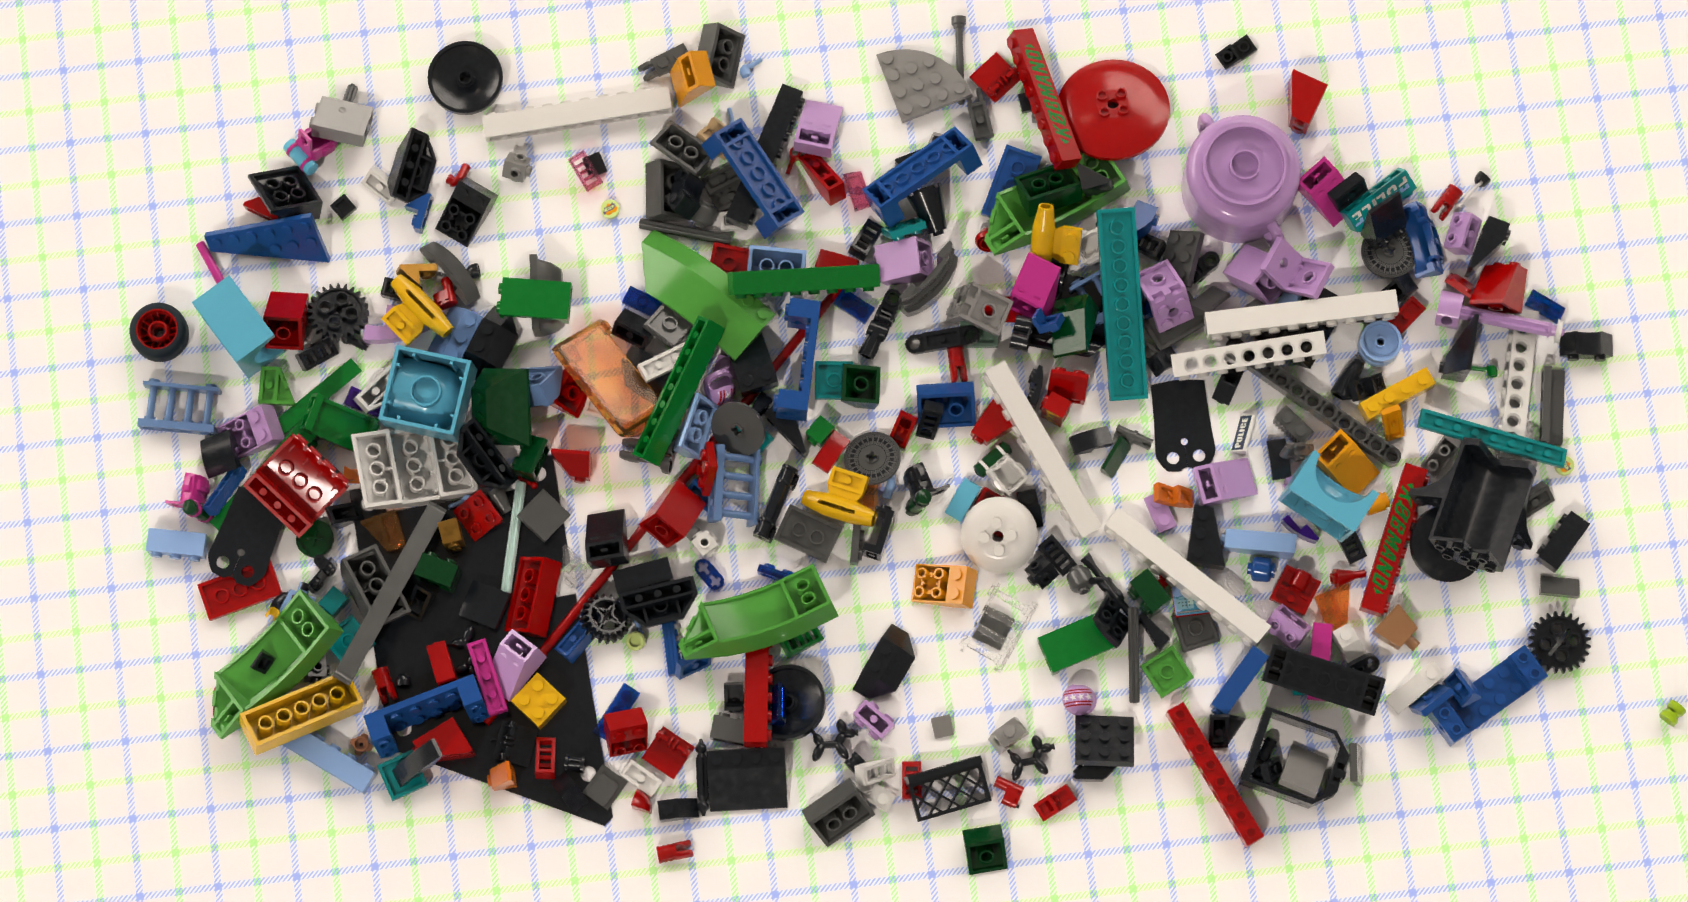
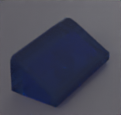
[771,682,786,726]

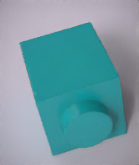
[318,586,350,618]

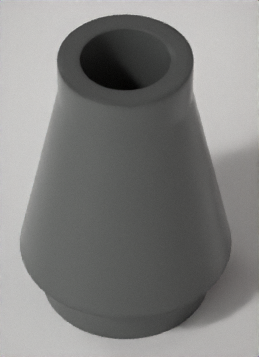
[487,488,512,515]

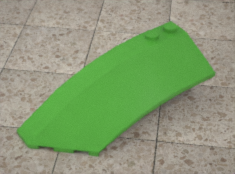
[984,151,1131,256]
[641,230,775,361]
[678,564,839,660]
[210,589,344,739]

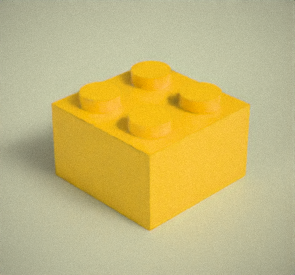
[511,672,567,730]

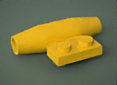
[1030,203,1083,266]
[381,274,454,346]
[801,466,878,527]

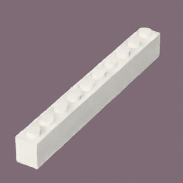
[482,85,673,143]
[1204,289,1399,341]
[982,360,1102,540]
[1103,508,1271,647]

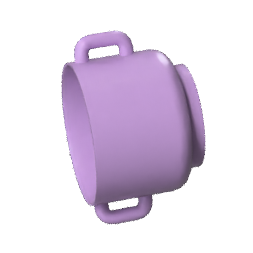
[1181,113,1301,247]

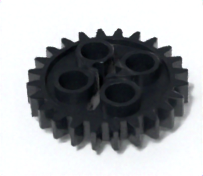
[307,283,369,343]
[1527,611,1591,674]

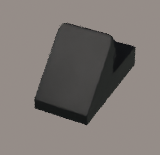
[1016,489,1043,528]

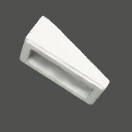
[854,757,896,786]

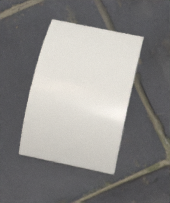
[351,423,478,509]

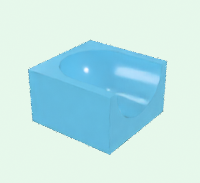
[192,275,285,379]
[378,345,478,443]
[1277,450,1379,543]

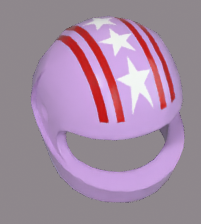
[703,369,735,406]
[1062,684,1097,715]

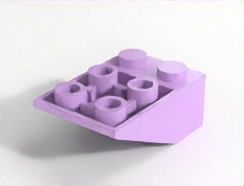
[794,99,843,158]
[217,404,285,459]
[1192,457,1258,507]
[493,629,547,702]

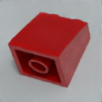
[1288,69,1328,134]
[1469,262,1528,314]
[263,291,309,350]
[638,480,706,548]
[412,717,476,762]

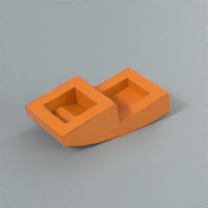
[1153,482,1193,508]

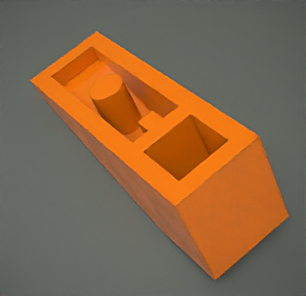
[487,761,517,791]

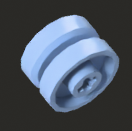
[1357,320,1402,367]

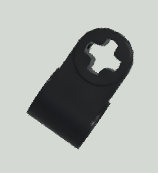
[1193,251,1220,285]
[874,289,901,327]

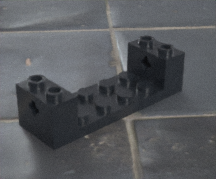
[1261,643,1386,716]

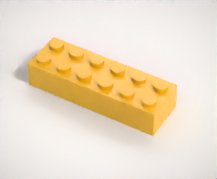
[239,675,363,756]

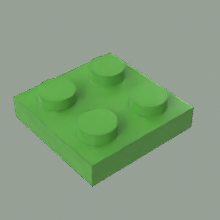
[1140,645,1194,699]

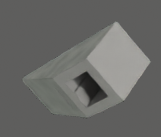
[1421,436,1462,478]

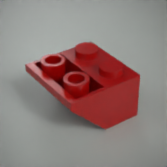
[1047,367,1089,405]
[604,707,648,757]

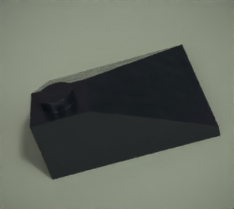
[247,166,323,220]
[1438,314,1479,383]

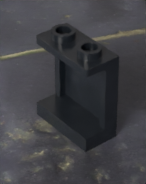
[862,504,895,562]

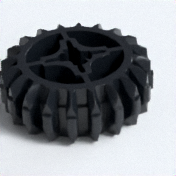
[579,593,631,645]

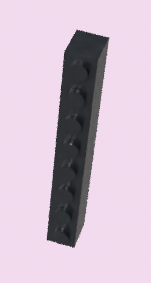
[726,83,805,230]

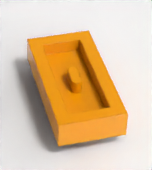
[1380,404,1405,442]

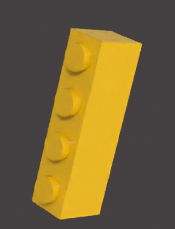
[1357,367,1436,424]

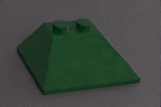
[471,368,532,446]

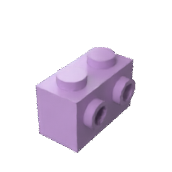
[1443,212,1482,255]
[1266,604,1313,650]
[853,699,895,742]

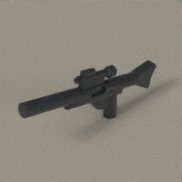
[1080,552,1142,625]

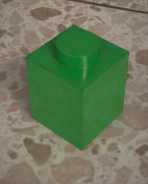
[805,415,835,448]

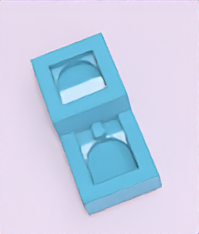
[944,478,982,522]

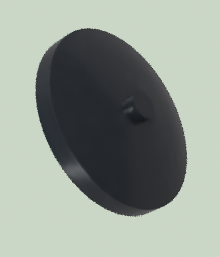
[427,41,503,115]
[1409,507,1475,582]
[768,664,826,741]

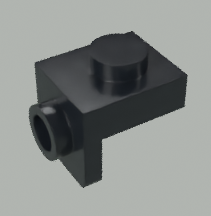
[1147,346,1176,377]
[724,682,744,713]

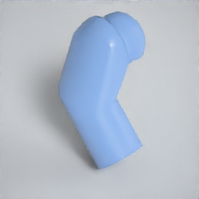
[882,474,896,499]

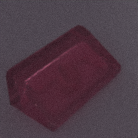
[843,171,870,212]

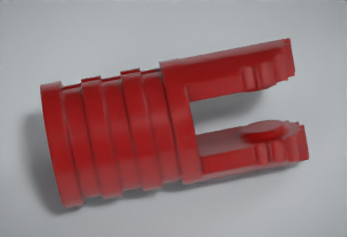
[1430,184,1463,221]
[947,347,968,383]
[371,666,398,705]
[656,840,694,864]

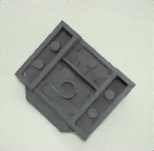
[899,240,958,317]

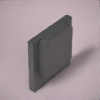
[972,606,1015,651]
[582,764,628,811]

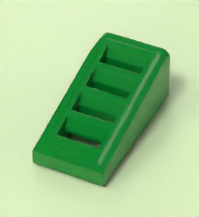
[780,627,824,659]

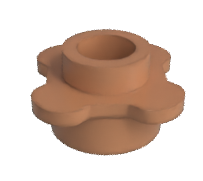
[350,733,373,756]

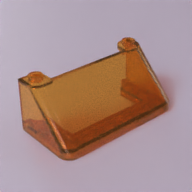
[552,319,660,437]

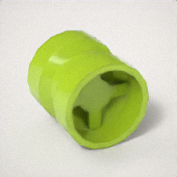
[1659,699,1686,727]

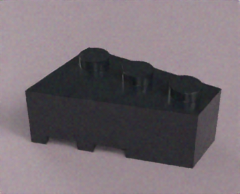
[1186,504,1225,570]

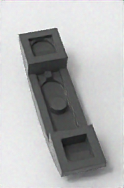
[419,241,481,306]

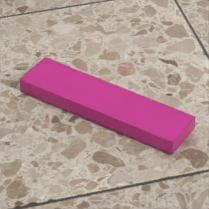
[1307,622,1333,702]
[467,638,508,717]

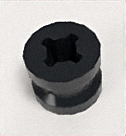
[843,751,866,774]

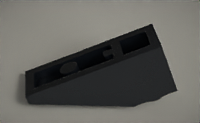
[764,405,807,458]

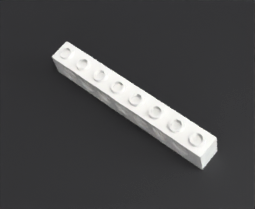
[1494,309,1539,460]
[1171,330,1327,381]

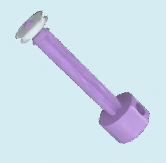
[1435,290,1565,345]

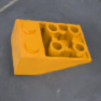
[669,50,716,108]
[1316,428,1380,494]
[911,564,978,609]

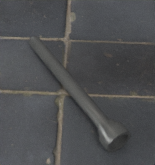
[951,15,966,105]

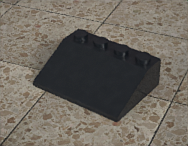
[706,747,788,812]

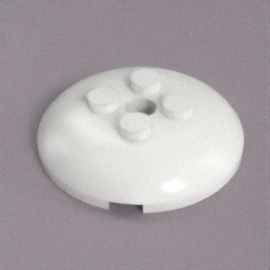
[961,497,1038,573]

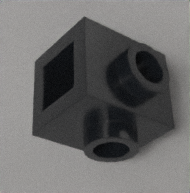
[1024,555,1060,590]
[304,654,330,684]

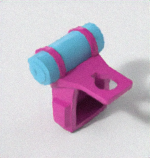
[283,128,337,176]

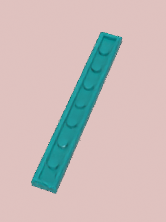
[1417,408,1568,469]

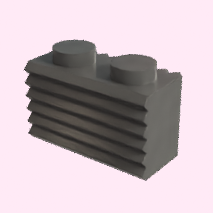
[1273,405,1314,443]

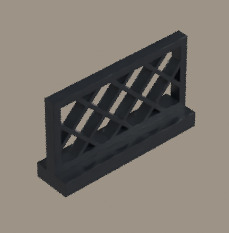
[903,755,992,822]

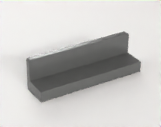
[1539,365,1565,446]

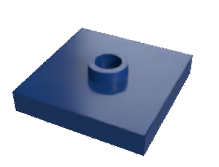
[1409,683,1455,717]

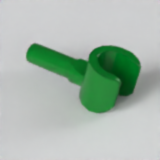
[1471,365,1498,378]

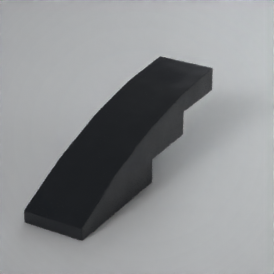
[392,738,443,788]

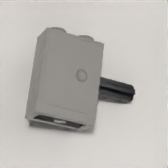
[309,83,373,147]

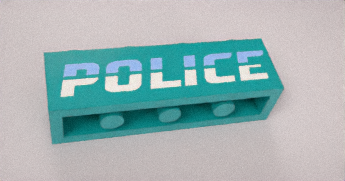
[1339,167,1417,233]

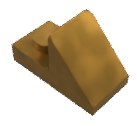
[396,263,438,287]

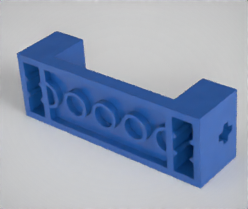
[701,118,805,239]
[862,126,983,228]
[773,297,821,422]
[1427,645,1548,747]
[363,674,490,759]

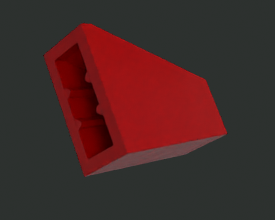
[970,399,1013,446]
[426,640,458,687]

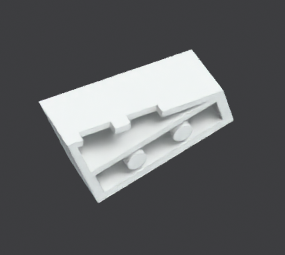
[353,363,392,413]

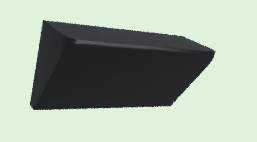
[1327,172,1368,212]

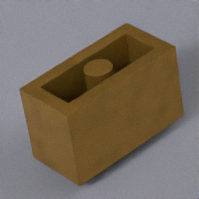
[437,518,465,553]

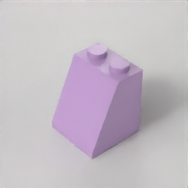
[874,236,934,286]
[1222,244,1283,305]

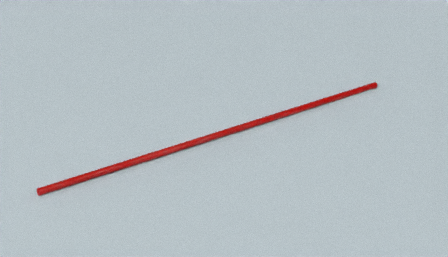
[483,289,844,726]

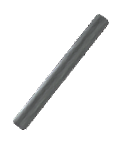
[639,218,732,245]
[1128,607,1140,703]

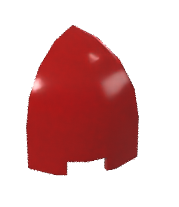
[631,789,652,814]

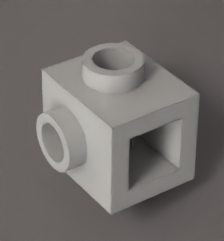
[502,152,533,183]

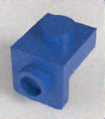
[1032,308,1065,334]

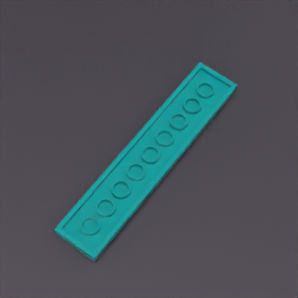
[1096,207,1148,401]

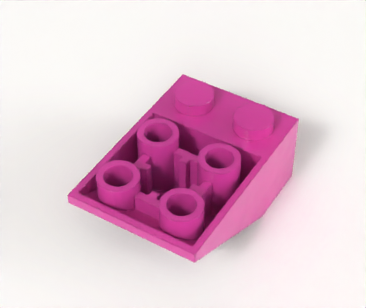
[1298,156,1345,228]
[1010,252,1061,318]

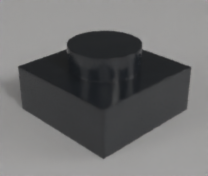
[330,194,357,221]

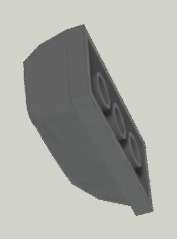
[529,254,567,337]
[340,544,411,625]

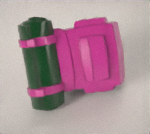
[165,472,214,524]

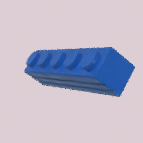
[202,464,248,516]
[662,621,681,677]

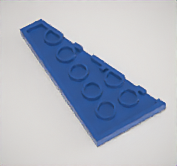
[204,213,331,263]

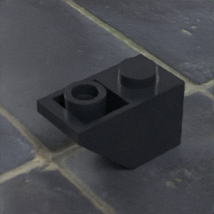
[1072,765,1117,782]

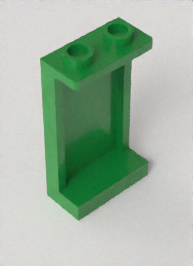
[496,277,573,324]
[299,393,379,453]
[1037,613,1116,676]

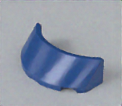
[1403,201,1444,279]

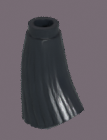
[1330,358,1364,401]

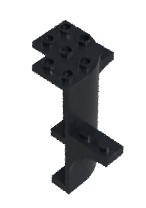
[1408,437,1537,573]

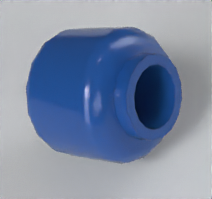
[1247,557,1275,582]

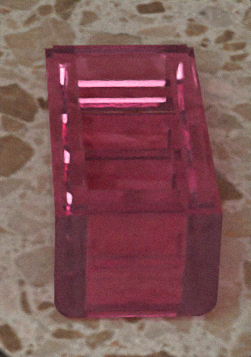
[567,150,603,192]

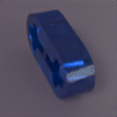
[694,559,725,592]

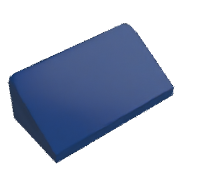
[554,621,593,664]
[1443,668,1482,707]

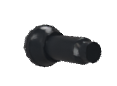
[341,336,369,351]

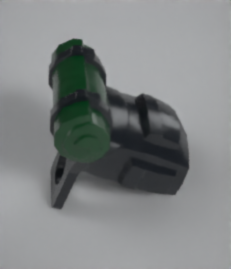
[903,462,950,516]

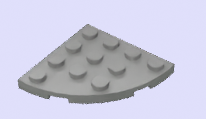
[876,49,973,123]

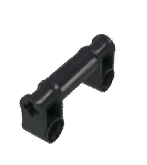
[753,464,799,544]

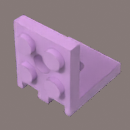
[1260,236,1335,299]
[1140,259,1194,333]

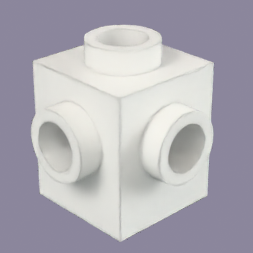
[691,530,719,560]

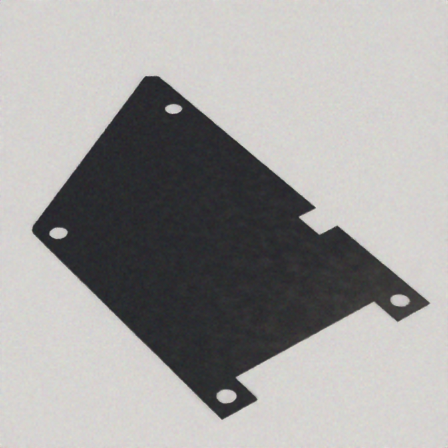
[349,455,613,826]

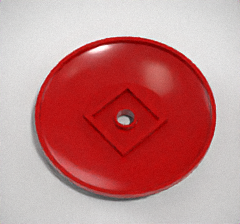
[1058,59,1170,161]

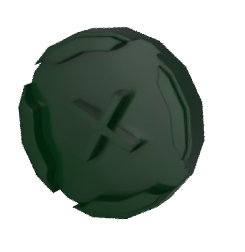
[296,520,334,558]

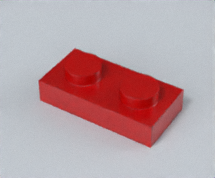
[1387,295,1426,335]

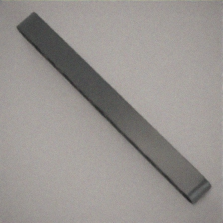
[1225,338,1401,468]
[332,501,447,686]

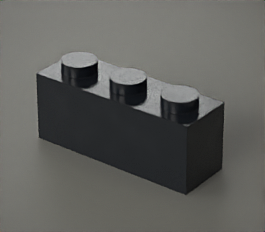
[1536,511,1590,573]
[612,556,674,594]

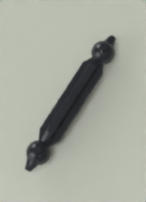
[695,739,709,816]

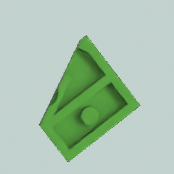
[258,366,296,406]

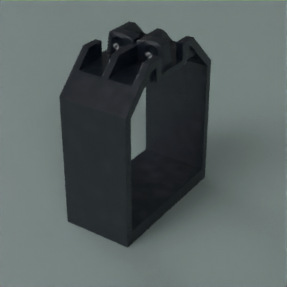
[1238,706,1349,809]

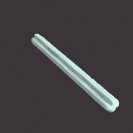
[501,481,526,594]

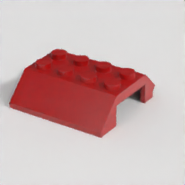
[243,433,349,538]

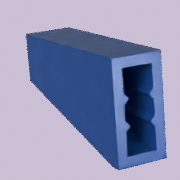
[1209,645,1269,714]

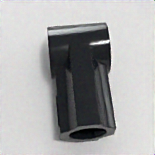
[858,320,890,360]

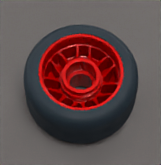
[129,302,189,362]

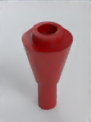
[1330,569,1366,588]

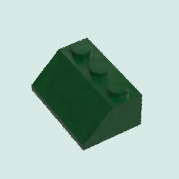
[1014,165,1082,217]

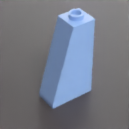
[1220,528,1297,560]

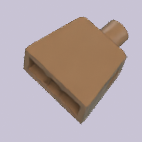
[1372,604,1420,651]

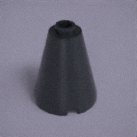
[906,182,947,237]

